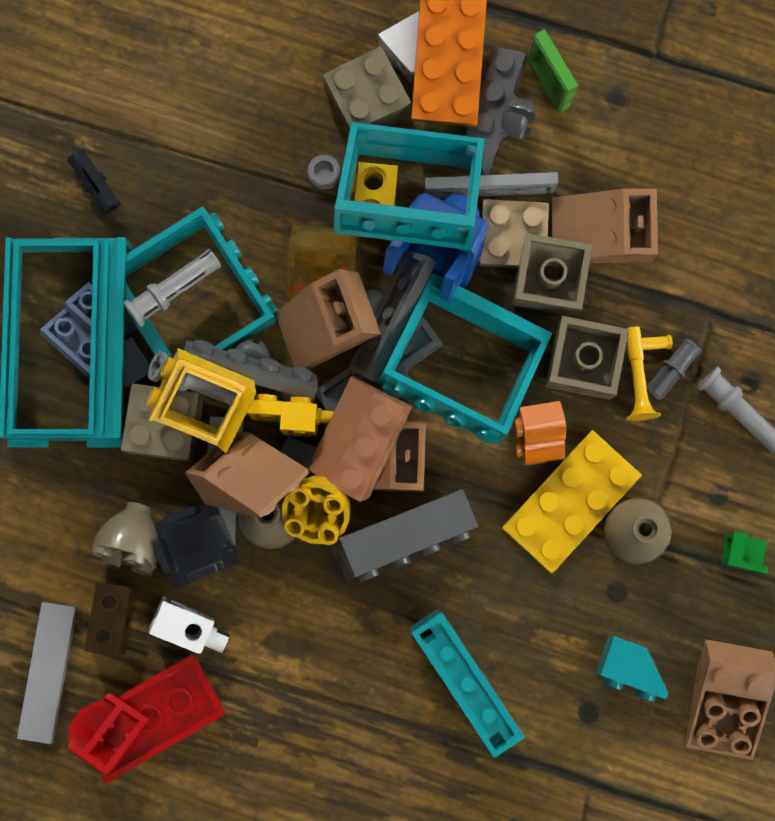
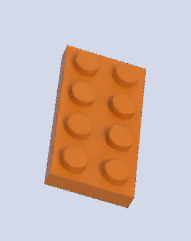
[410,0,487,127]

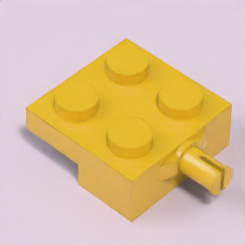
[247,394,334,438]

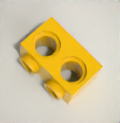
[352,162,398,206]

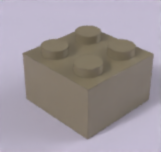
[323,46,411,135]
[545,316,629,400]
[121,383,204,463]

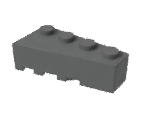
[327,489,478,583]

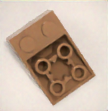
[551,189,658,263]
[275,269,381,369]
[325,421,426,493]
[185,431,309,518]
[685,639,775,760]

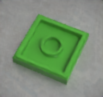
[528,29,578,113]

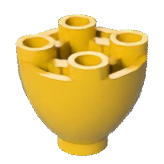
[282,475,350,545]

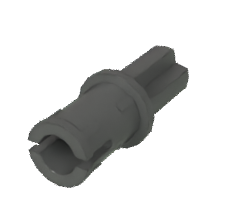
[647,339,702,400]

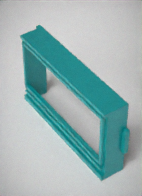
[0,237,133,448]

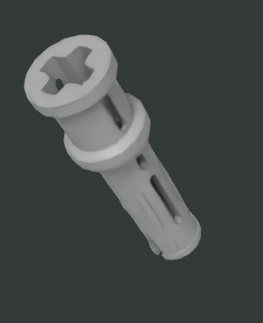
[123,249,222,327]
[148,351,236,405]
[696,366,775,455]

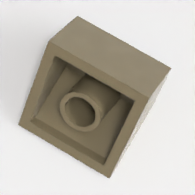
[512,233,592,317]

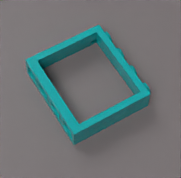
[334,122,485,250]
[125,206,277,358]
[377,272,552,445]
[409,609,525,758]

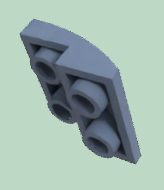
[40,282,137,378]

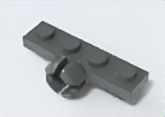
[455,47,536,175]
[347,250,436,383]
[315,317,443,411]
[184,338,318,400]

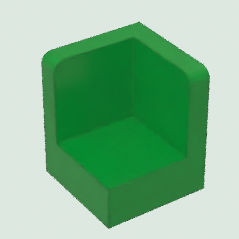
[720,531,769,574]

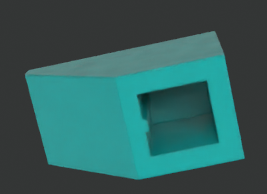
[596,635,668,702]

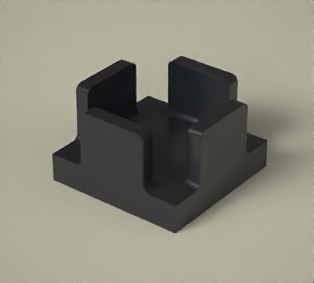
[152,504,241,589]

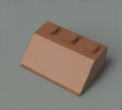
[307,376,413,502]

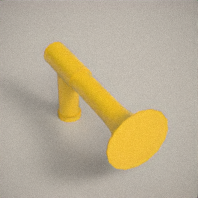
[626,327,673,421]

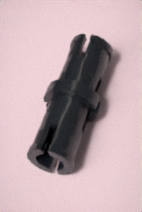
[67,149,121,215]

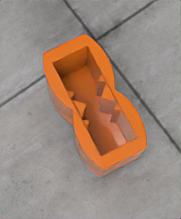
[513,401,566,466]

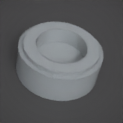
[308,155,341,190]

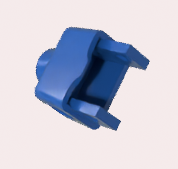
[383,193,489,302]

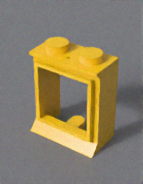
[146,348,256,453]

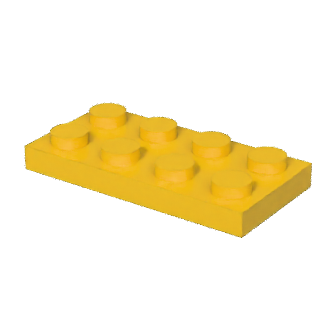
[502,430,642,574]

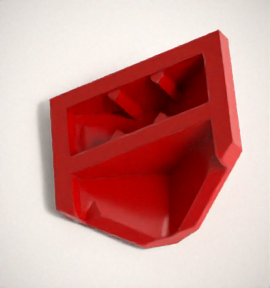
[68,694,149,777]

